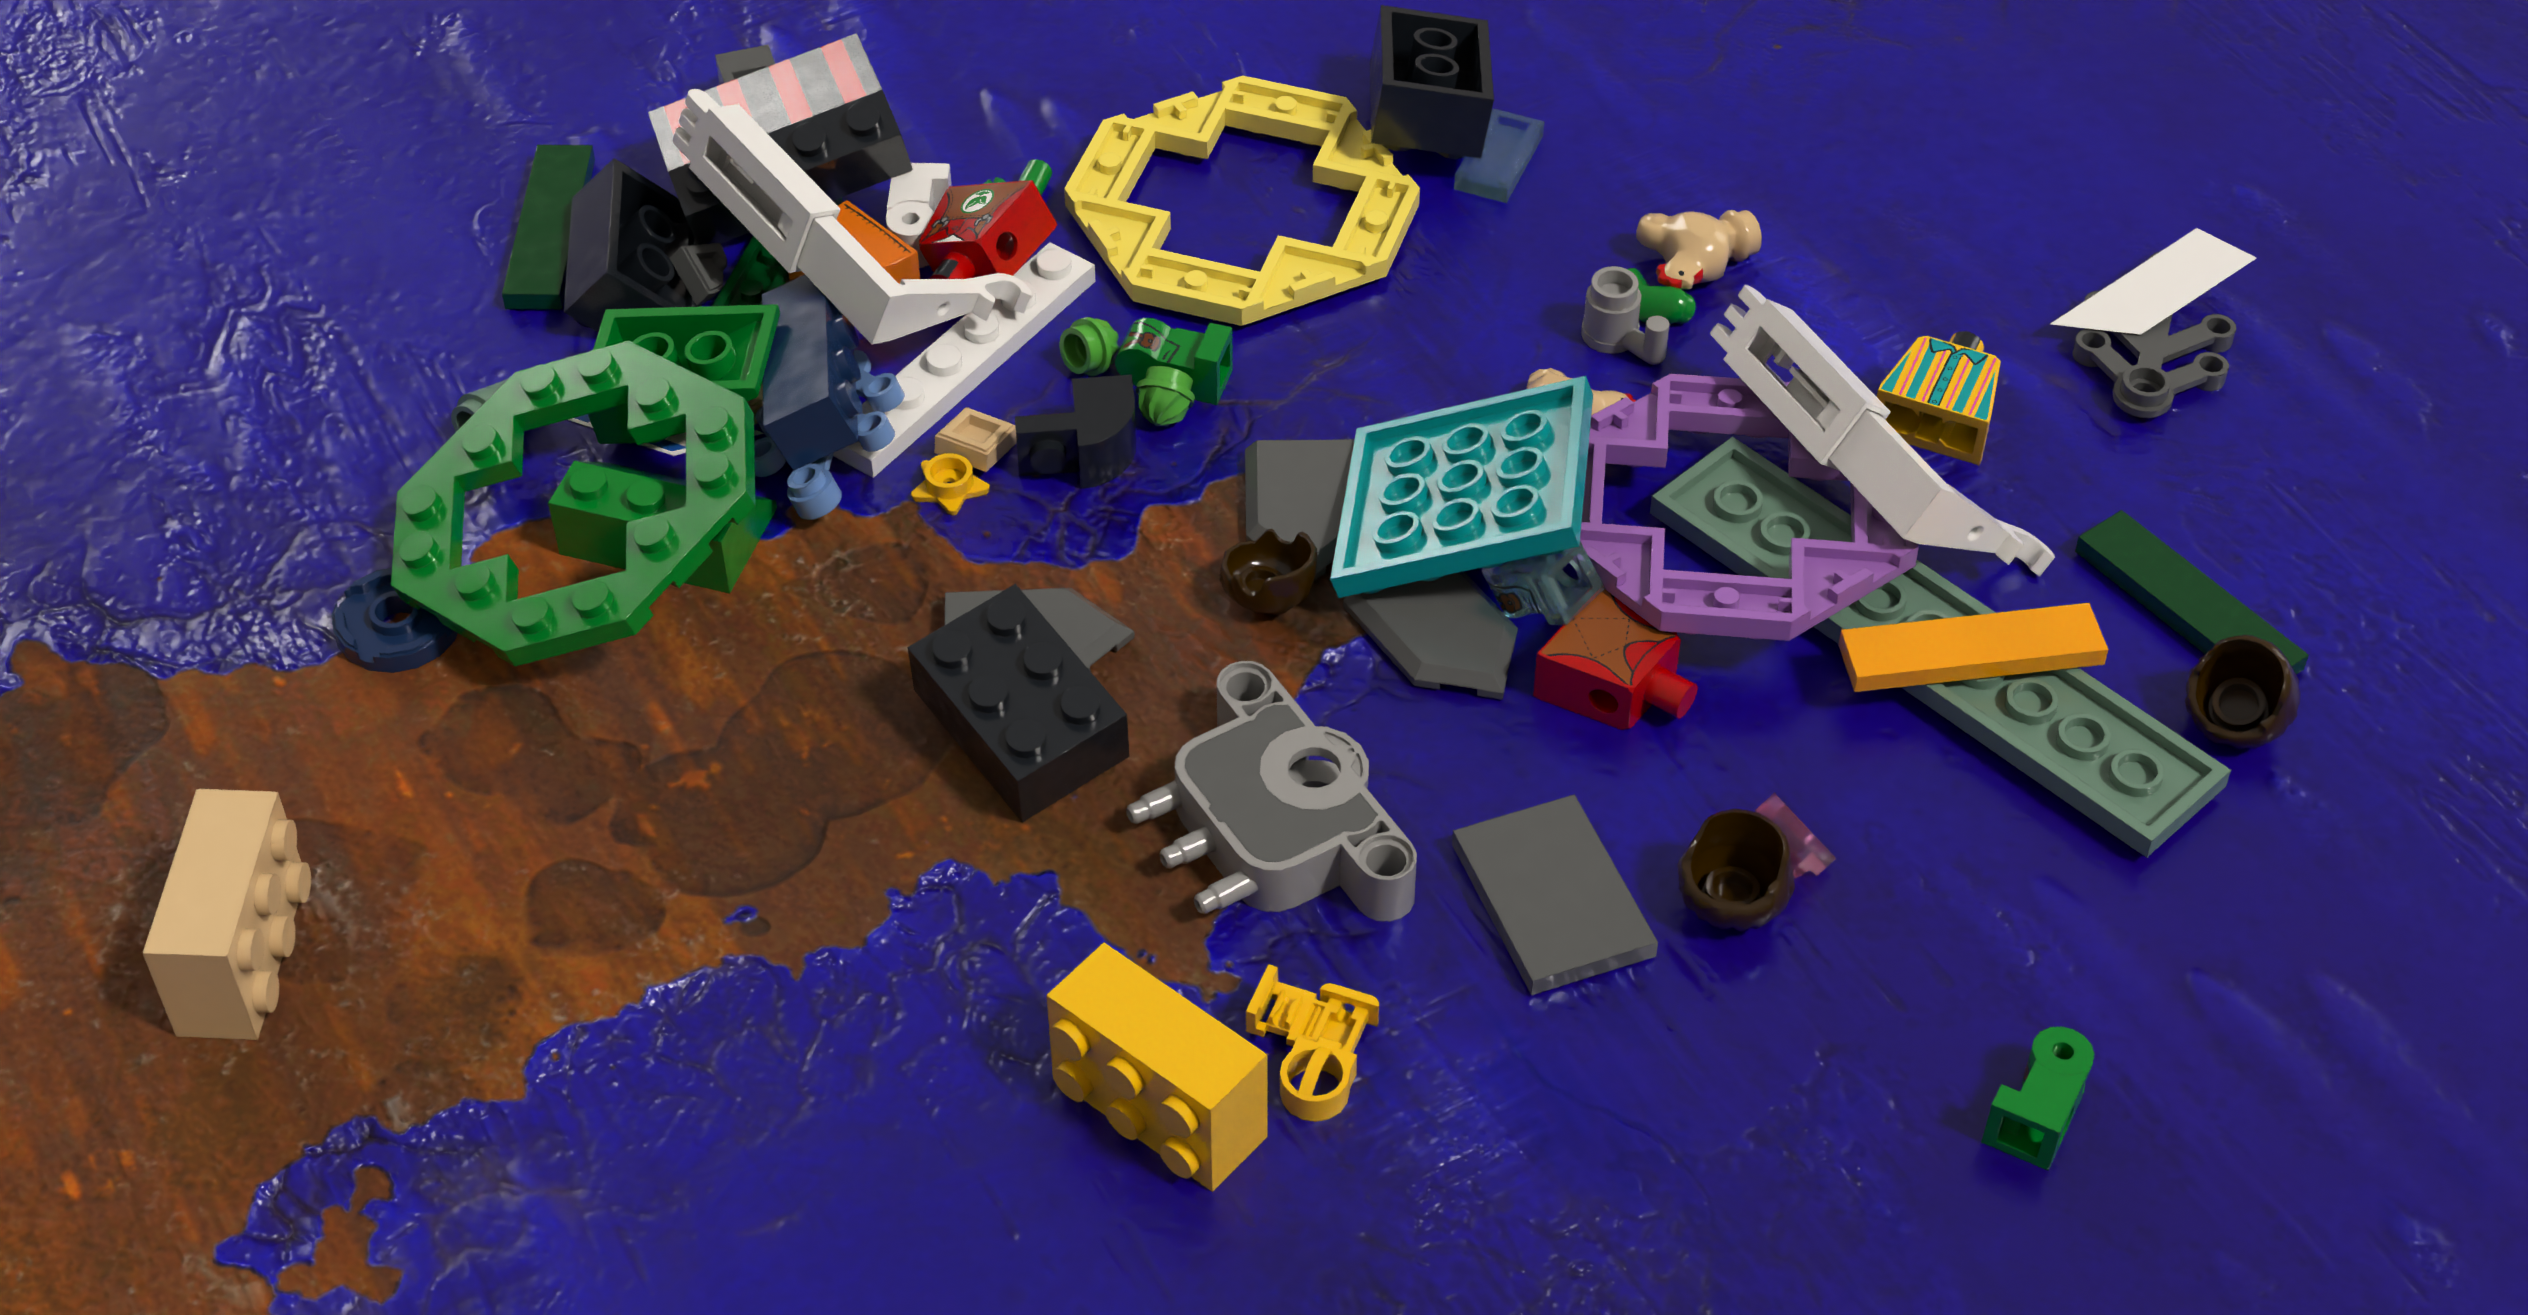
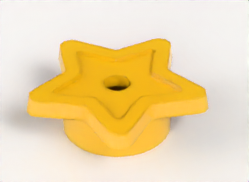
[911,453,990,516]

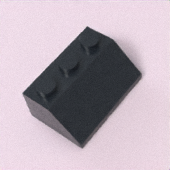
[564,158,702,332]

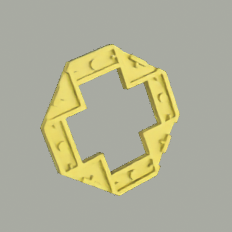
[1064,75,1420,326]

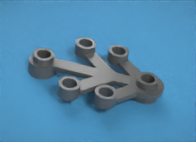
[2072,251,2236,418]

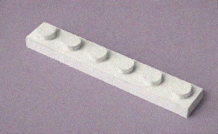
[833,242,1096,478]

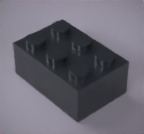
[1370,5,1494,159]
[907,584,1130,823]

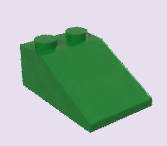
[588,304,780,444]

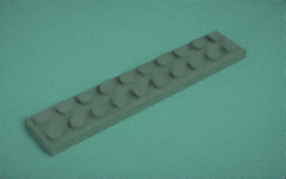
[1650,436,2231,858]

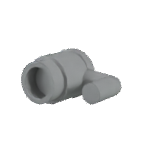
[1581,266,1670,365]

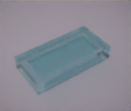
[1454,109,1544,203]

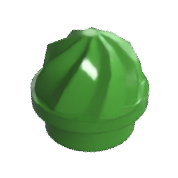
[1059,317,1120,376]
[1136,366,1195,426]

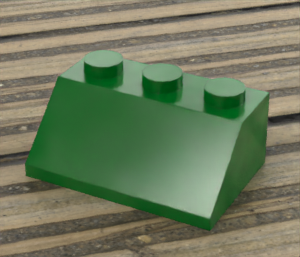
[548,461,777,594]

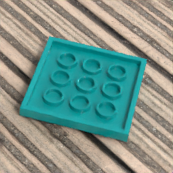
[1330,376,1593,598]

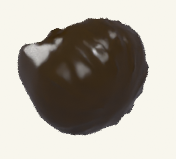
[2185,635,2301,750]
[1677,809,1795,932]

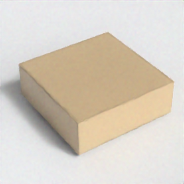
[934,407,1016,472]

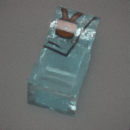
[1482,541,1605,625]

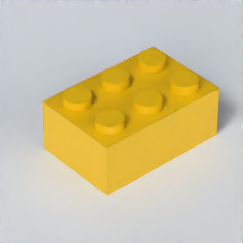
[1046,942,1268,1192]

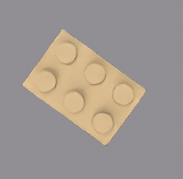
[143,789,311,1040]

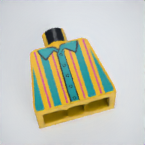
[1877,331,2001,465]

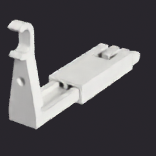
[672,89,1031,344]
[1710,285,2055,576]

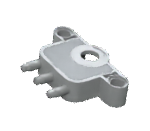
[1126,661,1417,922]

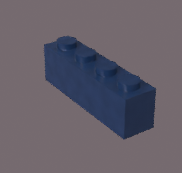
[762,275,863,471]

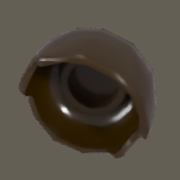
[1220,529,1317,615]

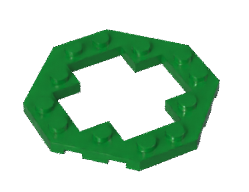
[391,341,756,667]

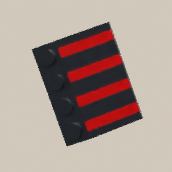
[648,33,913,245]

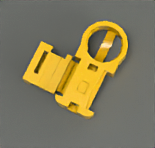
[1246,964,1379,1122]

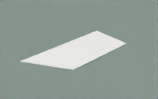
[2049,228,2257,335]

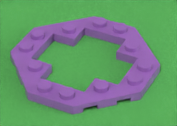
[1558,374,1919,641]

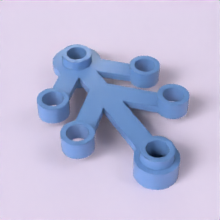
[754,350,905,520]

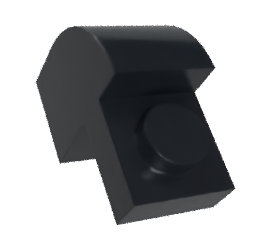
[1015,375,1136,489]

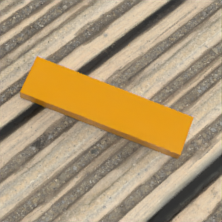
[1838,603,2109,692]

